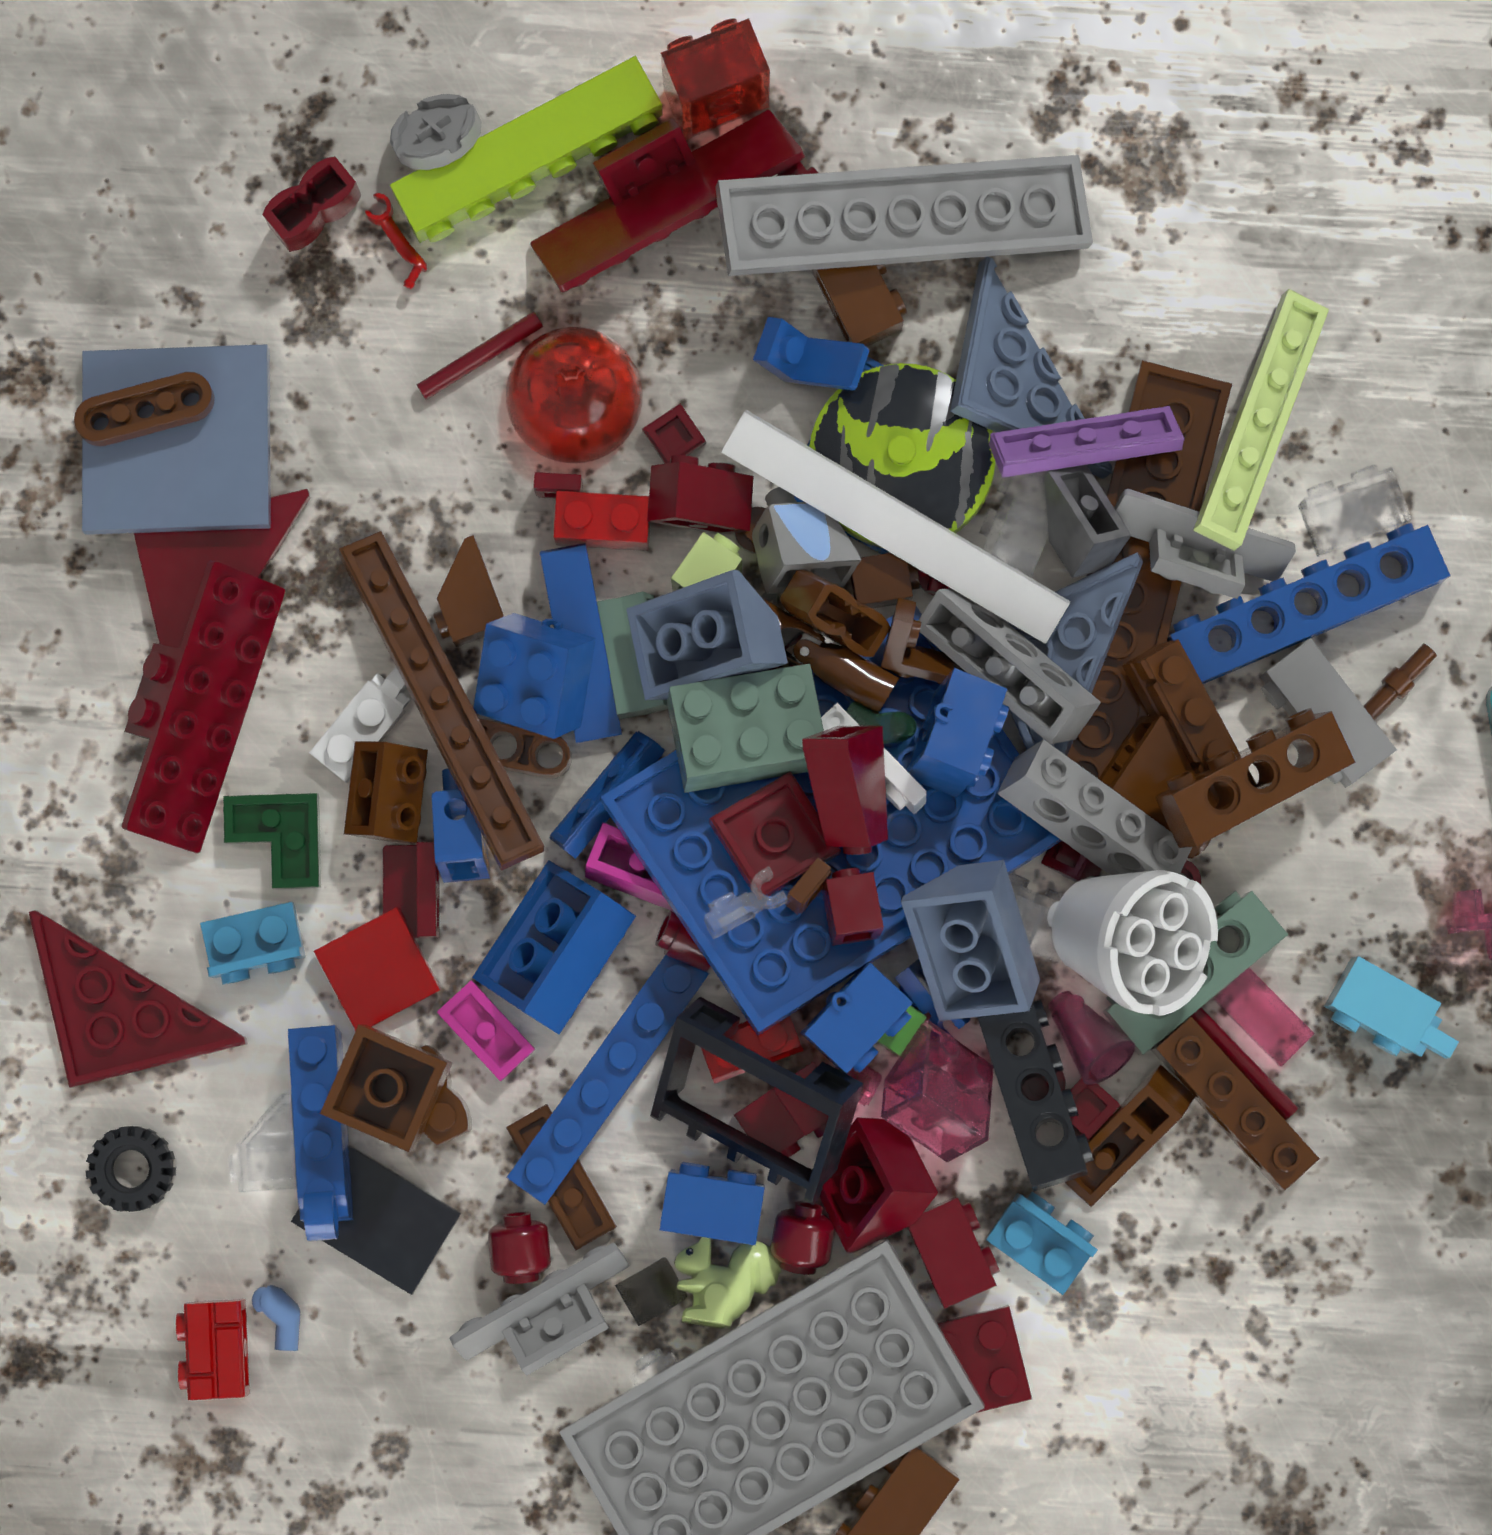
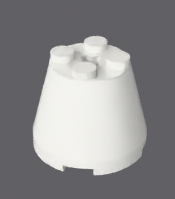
[1047,870,1218,1016]

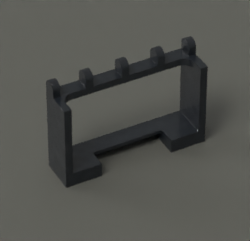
[650,997,864,1205]

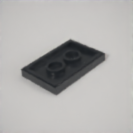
[291,1145,462,1295]

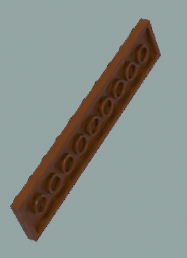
[1067,360,1232,779]

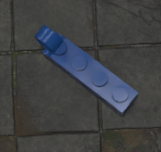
[288,1025,353,1241]

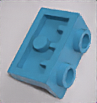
[200,902,306,985]
[985,1192,1098,1295]

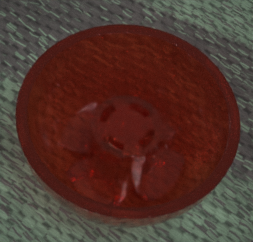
[506,327,643,463]

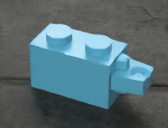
[1324,956,1459,1059]

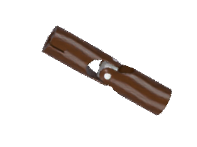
[762,598,899,714]

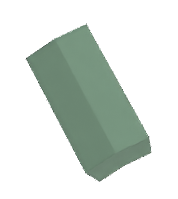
[597,591,668,720]

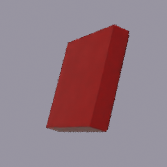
[313,907,441,1031]

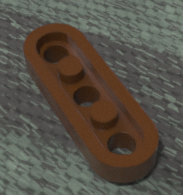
[74,372,215,446]

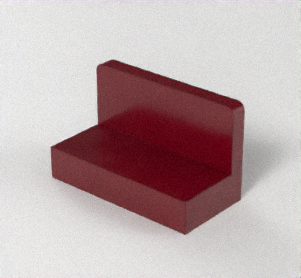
[383,842,440,939]

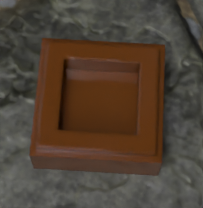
[785,858,831,915]

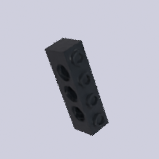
[977,998,1094,1192]

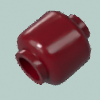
[770,1201,836,1275]
[488,1212,551,1284]

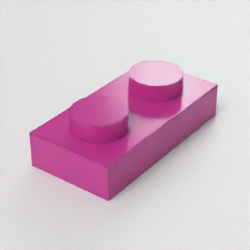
[437,980,536,1081]

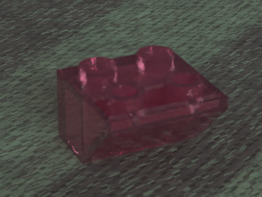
[881,1020,994,1162]

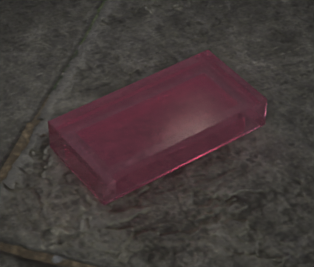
[1213,968,1315,1067]

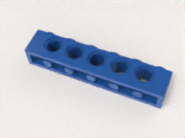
[1167,523,1451,684]

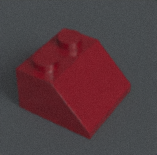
[820,1117,938,1253]

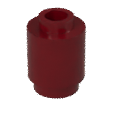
[655,911,711,972]

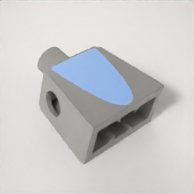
[752,487,862,594]

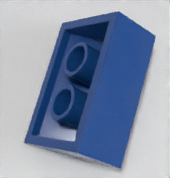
[472,860,636,1034]

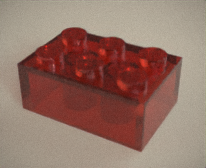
[661,18,770,140]

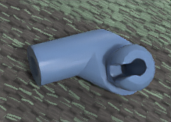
[252,1285,301,1351]

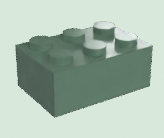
[667,664,824,793]

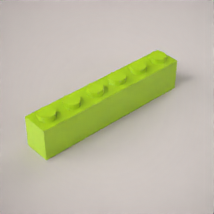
[390,55,663,243]

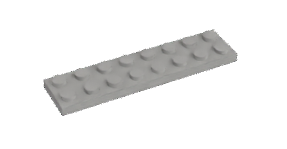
[715,155,1093,276]

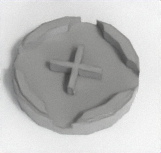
[390,94,482,170]

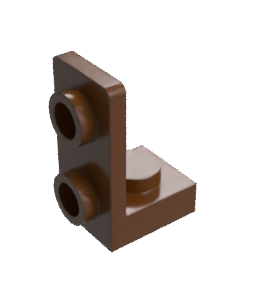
[881,598,967,685]

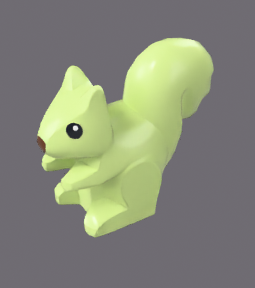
[674,1237,781,1328]

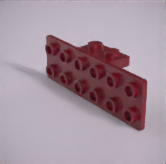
[530,110,805,292]
[122,560,285,853]

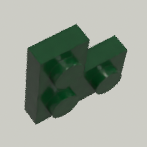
[223,793,321,889]

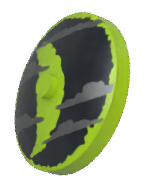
[809,363,996,548]

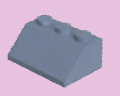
[626,570,788,700]
[901,860,1040,1021]

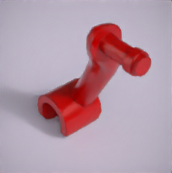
[365,193,427,290]

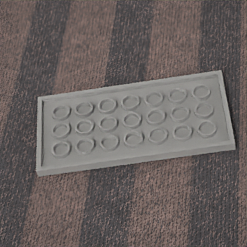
[559,1239,985,1535]

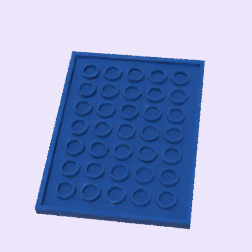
[600,606,1062,1036]

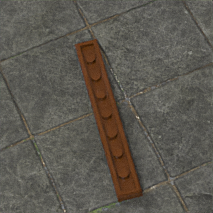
[339,531,544,871]

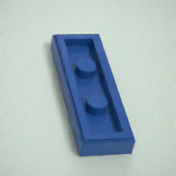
[549,730,666,859]

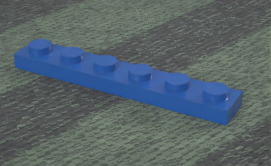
[506,955,710,1205]

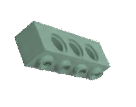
[1103,891,1288,1055]

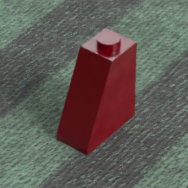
[802,726,888,855]

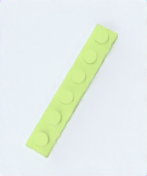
[1193,289,1329,551]

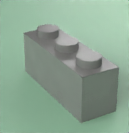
[1260,638,1397,788]

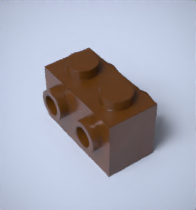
[344,741,428,843]

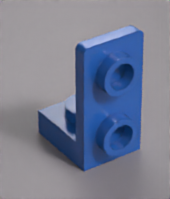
[753,317,869,390]

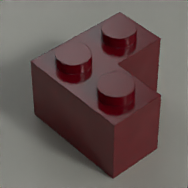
[734,1062,829,1157]

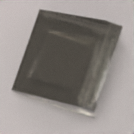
[615,1257,687,1326]

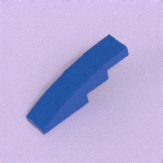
[540,543,622,743]

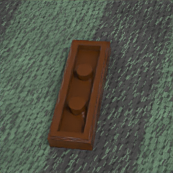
[506,1104,617,1251]

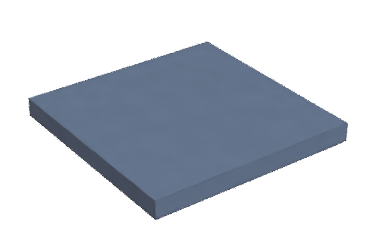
[82,344,271,535]

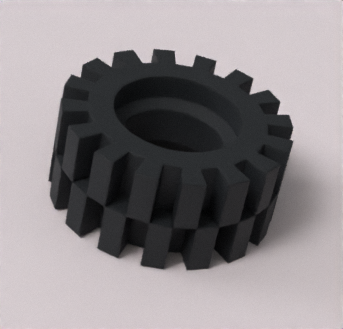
[85,1126,176,1212]

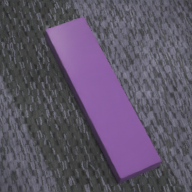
[989,406,1184,478]

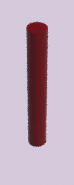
[416,311,543,400]
[1190,1007,1298,1121]

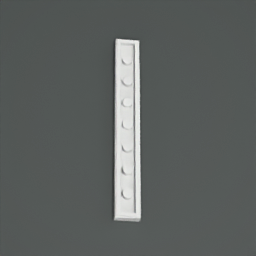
[721,410,1071,644]

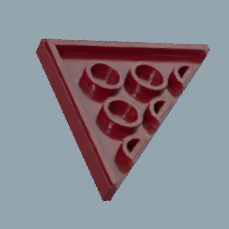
[134,489,311,649]
[29,910,248,1088]

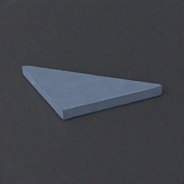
[950,256,1113,479]
[1005,553,1143,756]

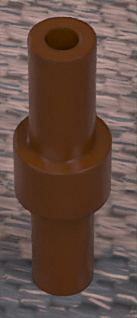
[1364,643,1437,721]

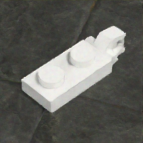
[309,667,410,783]
[821,703,926,814]

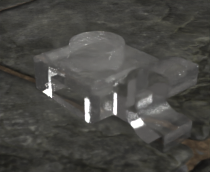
[704,866,788,939]

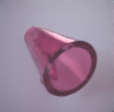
[1048,991,1135,1085]

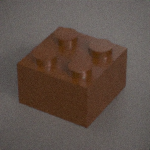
[320,1024,453,1152]

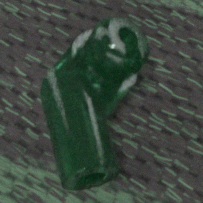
[846,701,917,744]

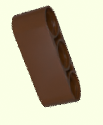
[478,718,572,779]

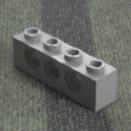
[918,588,1101,744]
[997,739,1192,875]

